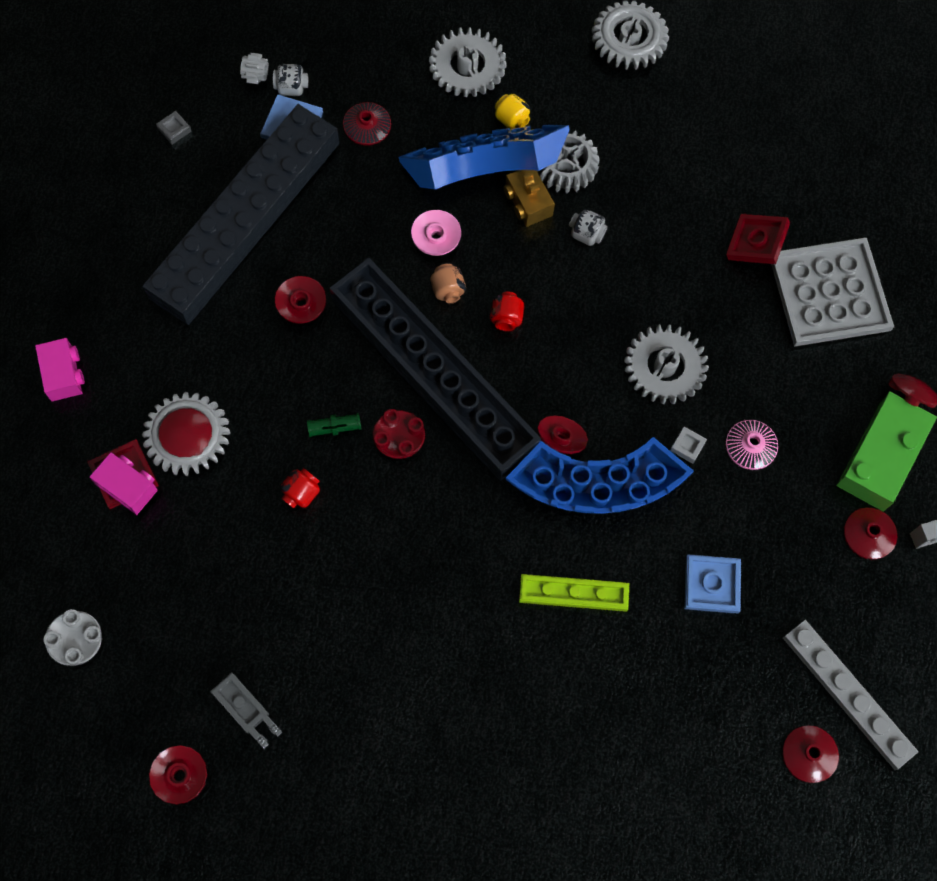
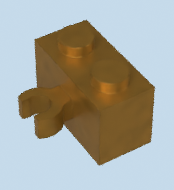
[503,170,555,227]

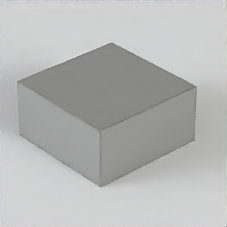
[910,520,937,549]

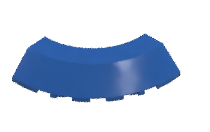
[399,125,569,189]
[506,437,694,514]

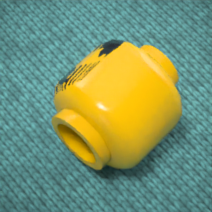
[495,94,530,130]

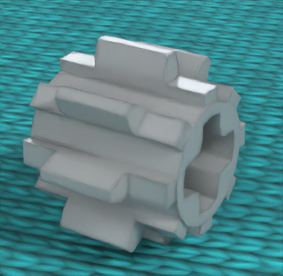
[240,53,269,84]

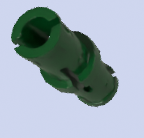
[307,413,361,437]

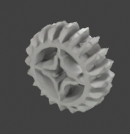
[536,130,599,193]

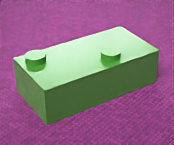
[836,392,937,512]

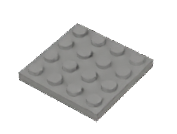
[771,238,894,346]

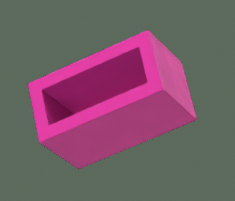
[35,338,84,401]
[90,453,158,515]

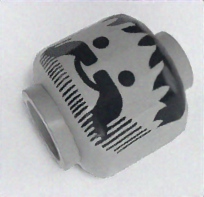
[273,64,308,96]
[569,209,608,246]

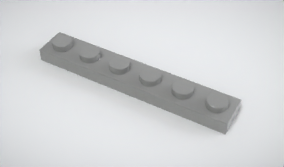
[783,620,918,770]

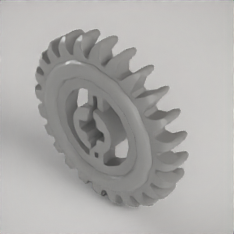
[592,1,669,70]
[429,27,506,97]
[624,324,709,404]
[142,392,230,476]

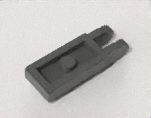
[210,672,282,749]

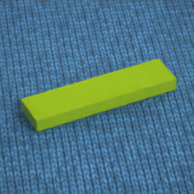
[519,574,629,612]

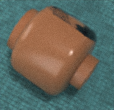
[430,264,466,303]

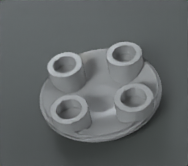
[44,609,102,666]

